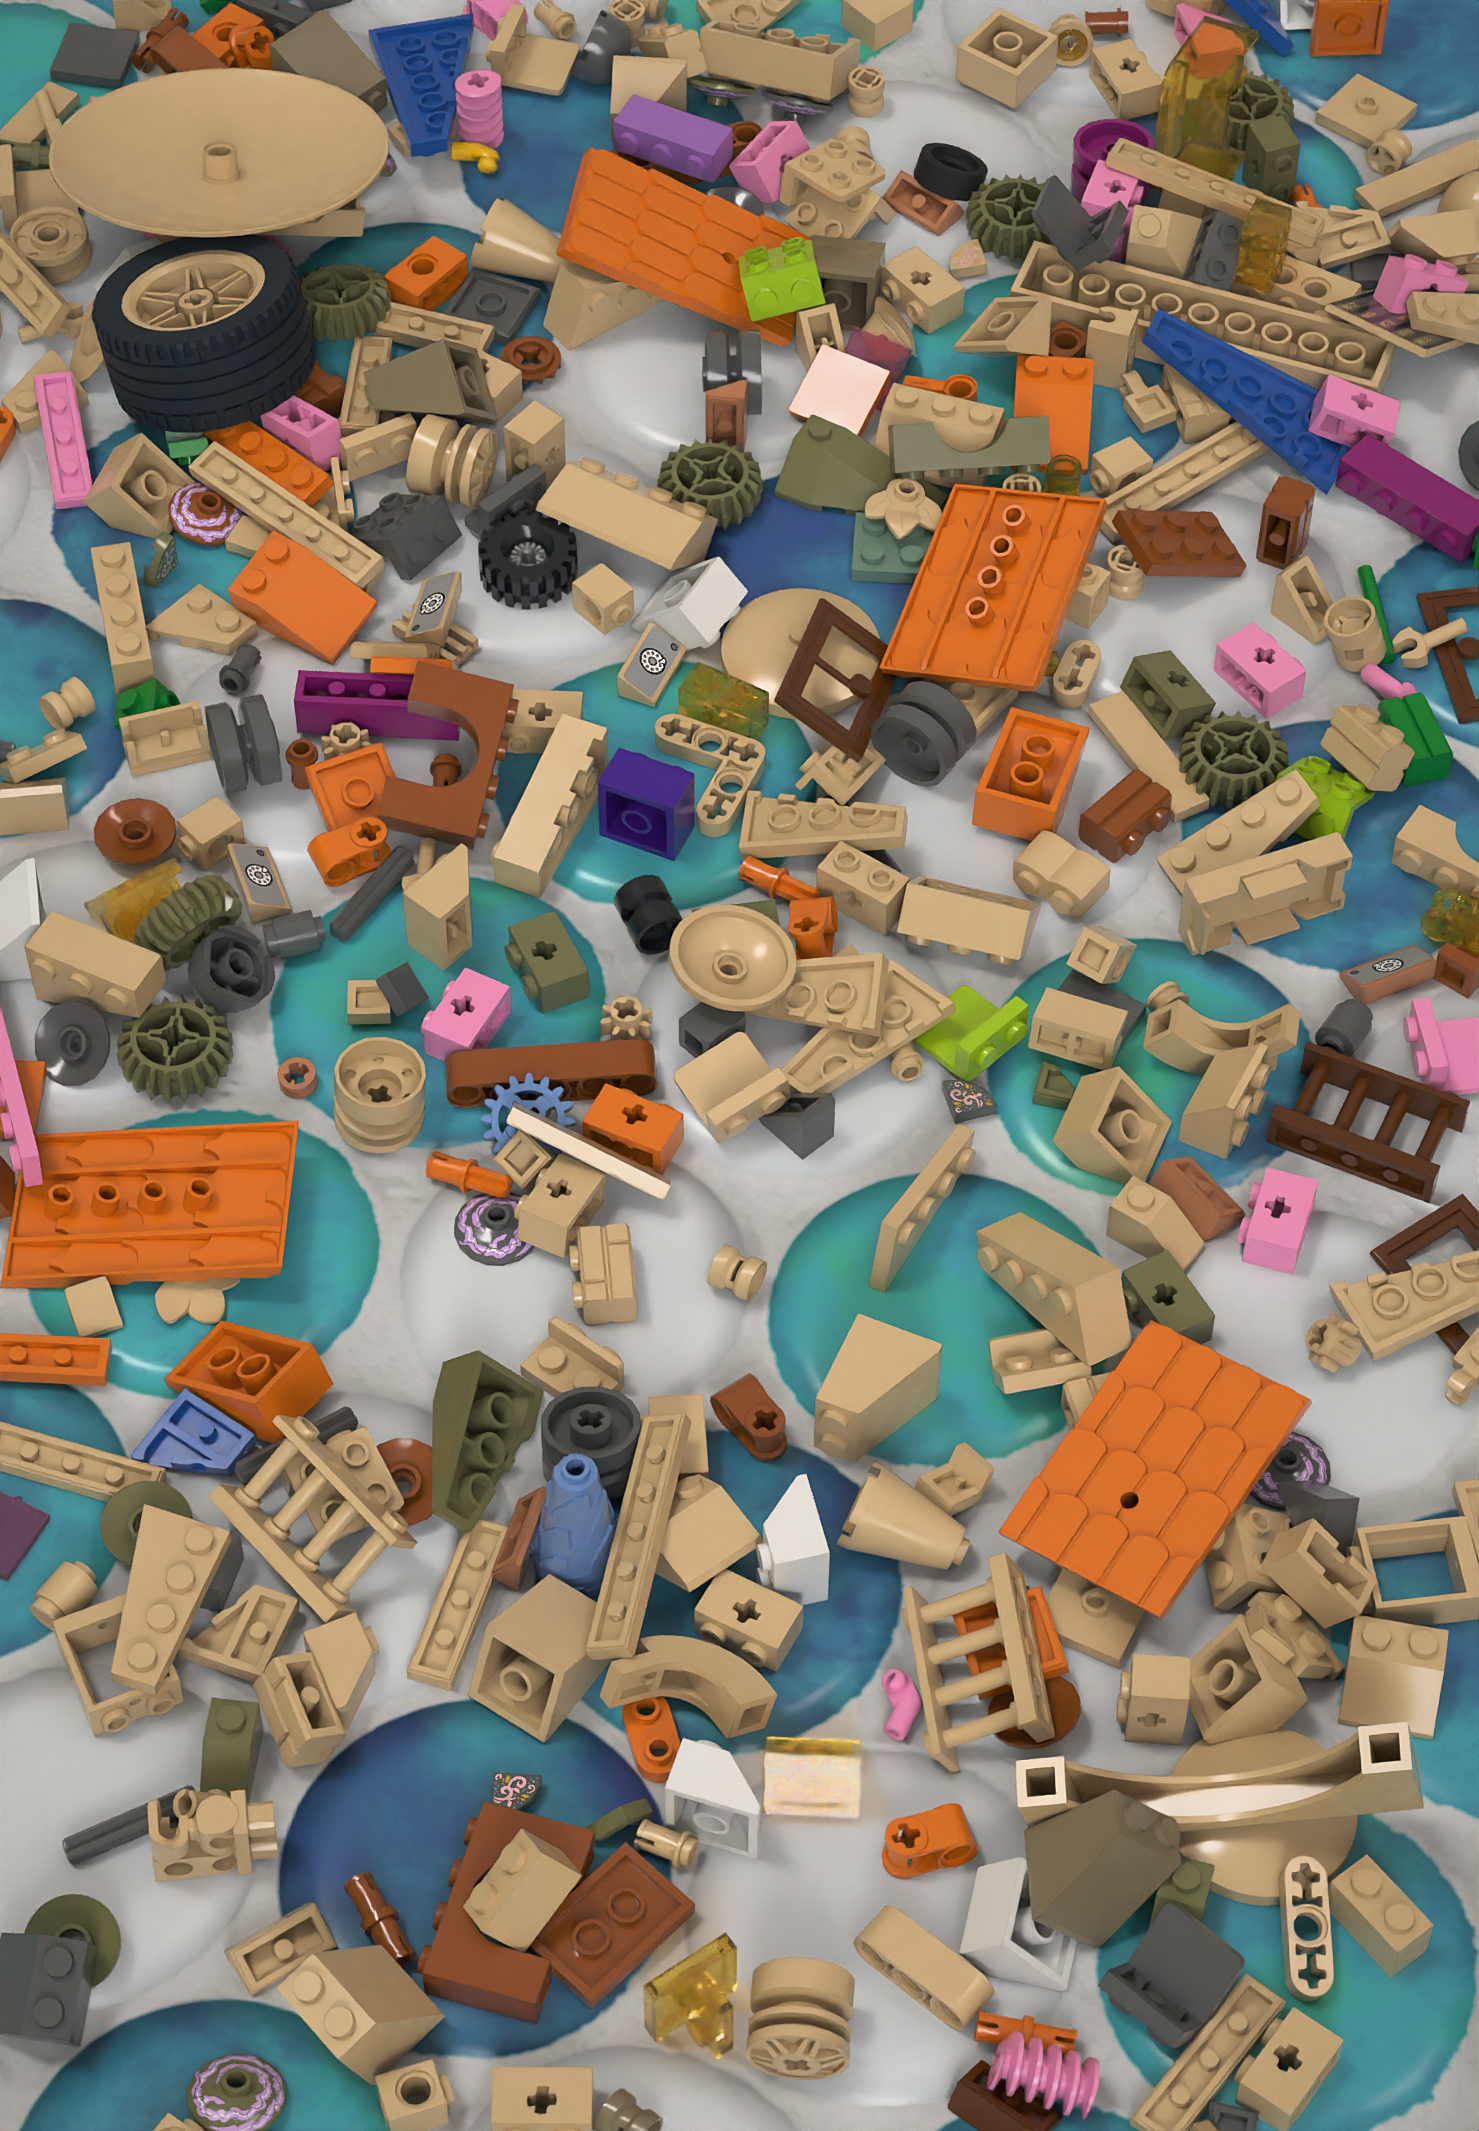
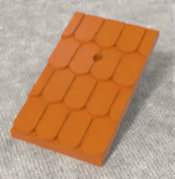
[556,148,810,348]
[879,484,1108,692]
[0,1121,299,1288]
[998,1320,1312,1620]

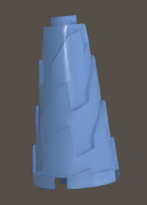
[533,1454,617,1598]

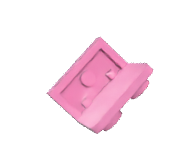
[1403,998,1479,1095]

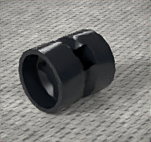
[614,875,683,955]

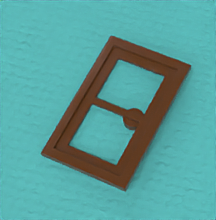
[1416,586,1479,724]
[774,598,897,763]
[1370,1194,1479,1384]

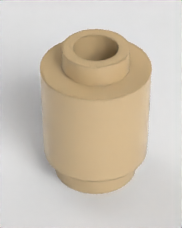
[30,1561,98,1631]

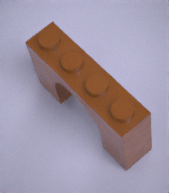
[377,661,519,850]
[417,1801,596,2025]

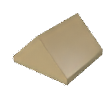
[953,296,1052,357]
[0,777,69,836]

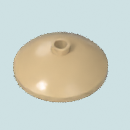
[669,905,796,1011]

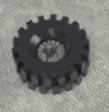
[478,510,578,610]

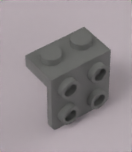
[1032,175,1129,272]
[349,492,462,580]
[1098,1902,1245,2049]

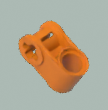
[229,24,274,70]
[307,816,391,887]
[788,896,838,960]
[881,1803,979,1879]

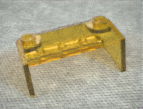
[1151,15,1259,192]

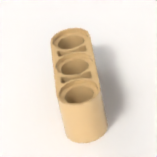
[853,1905,995,2031]

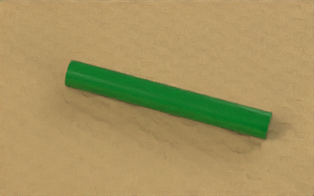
[1357,565,1396,664]

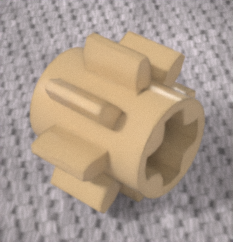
[321,722,371,760]
[600,995,652,1041]
[1306,1313,1362,1373]

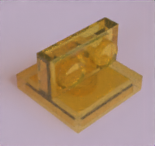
[83,857,182,944]
[763,1737,862,1818]
[644,1932,737,2059]

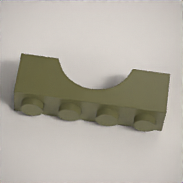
[888,416,1051,480]

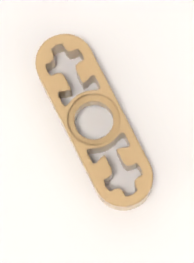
[1279,1856,1334,2002]

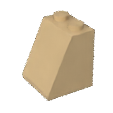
[814,1313,943,1462]
[468,1574,612,1743]
[276,1945,445,2086]

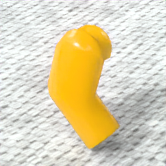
[452,141,500,174]

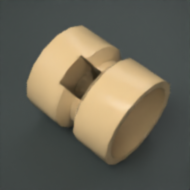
[1324,596,1386,672]

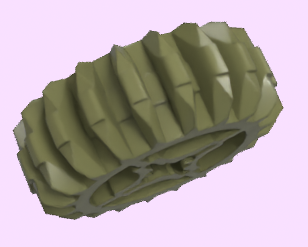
[1196,70,1295,155]
[965,174,1054,262]
[299,262,391,343]
[657,437,763,531]
[1178,710,1289,811]
[133,874,243,971]
[117,995,233,1104]

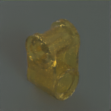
[1041,454,1082,496]
[1421,888,1479,955]

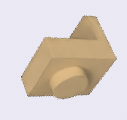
[914,1442,995,1516]

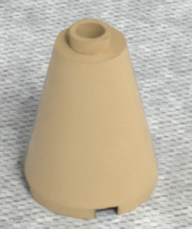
[470,197,569,283]
[836,1461,970,1570]

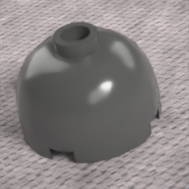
[570,9,636,86]
[187,925,275,1013]

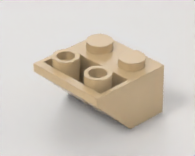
[403,843,473,971]
[1178,1043,1271,1160]

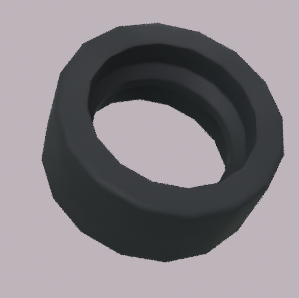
[913,143,988,202]

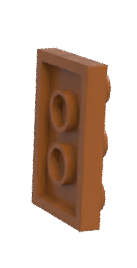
[1112,510,1247,577]
[527,1842,695,2010]

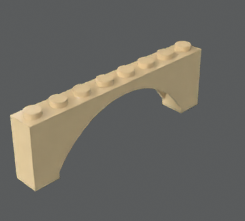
[1015,1722,1424,1832]

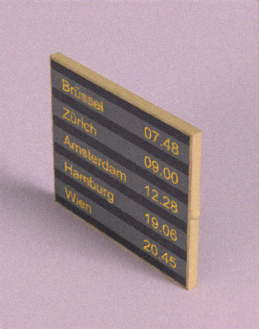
[1325,289,1469,358]

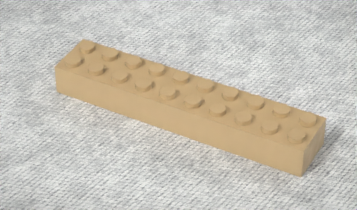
[1010,241,1397,394]

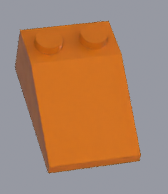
[1010,354,1094,475]
[227,531,378,665]
[972,707,1090,841]
[164,1320,334,1443]

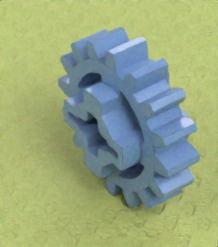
[481,1073,575,1156]

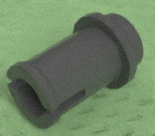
[219,643,262,694]

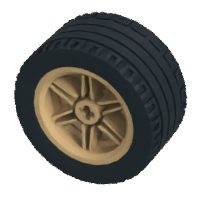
[92,234,317,433]

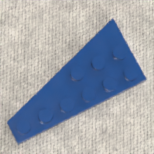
[368,13,474,157]
[1142,308,1349,495]

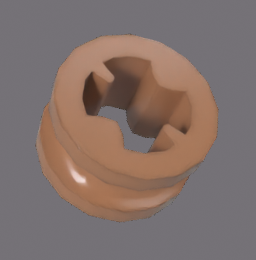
[277,1057,318,1099]

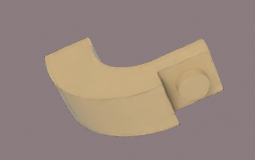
[1143,999,1301,1076]
[600,1635,778,1739]

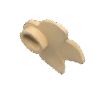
[865,478,942,540]
[155,1278,240,1324]

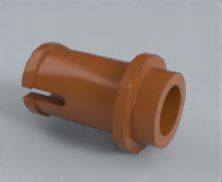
[1085,8,1129,37]
[285,739,318,790]
[429,754,462,787]

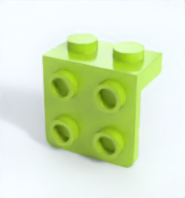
[738,237,826,322]
[1275,756,1375,840]
[912,985,1029,1082]

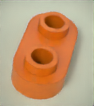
[622,1696,681,1783]

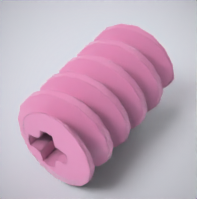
[455,69,504,149]
[987,2031,1100,2121]

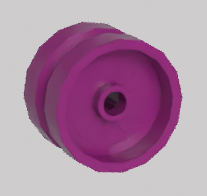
[1071,119,1154,201]

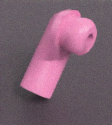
[1360,663,1417,700]
[882,1668,922,1741]

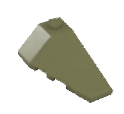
[774,414,948,516]
[431,1350,544,1533]

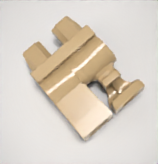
[147,1790,278,1882]

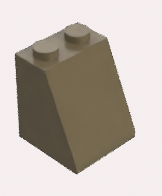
[270,9,388,114]
[798,235,886,332]
[363,339,498,424]
[1024,1790,1181,1948]

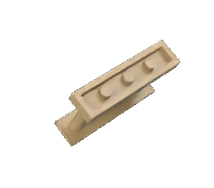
[208,1415,418,1623]
[901,1553,1055,1773]

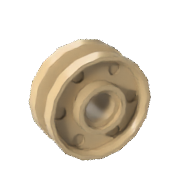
[9,205,92,285]

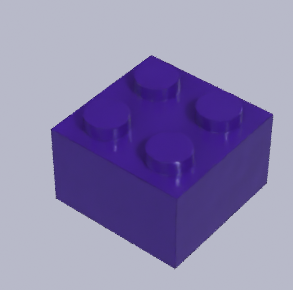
[598,748,695,861]

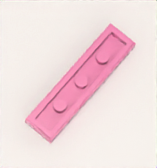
[34,371,92,510]

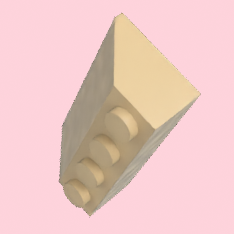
[536,457,718,570]

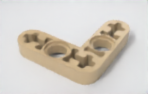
[655,713,766,838]

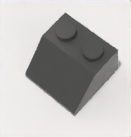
[0,1933,99,2047]

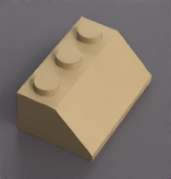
[874,383,1005,488]
[897,876,1041,965]

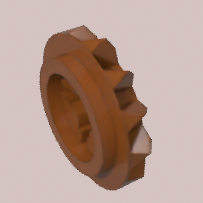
[500,336,561,386]

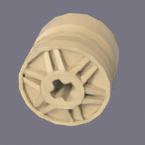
[406,414,498,509]
[334,1037,426,1154]
[746,1957,855,2080]

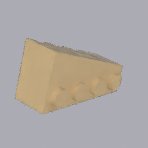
[699,19,861,103]
[490,713,609,898]
[976,1212,1132,1367]

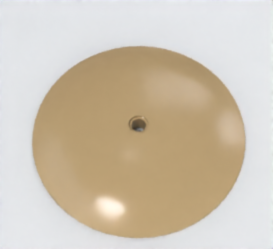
[49,68,389,237]

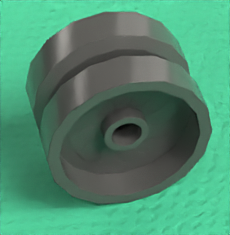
[702,331,762,415]
[870,681,977,787]
[205,694,282,794]
[541,1386,641,1500]

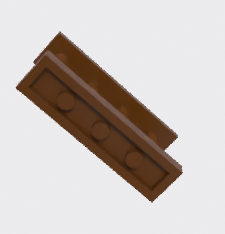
[1266,1042,1470,1203]

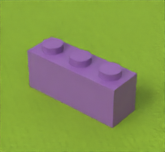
[613,94,733,183]

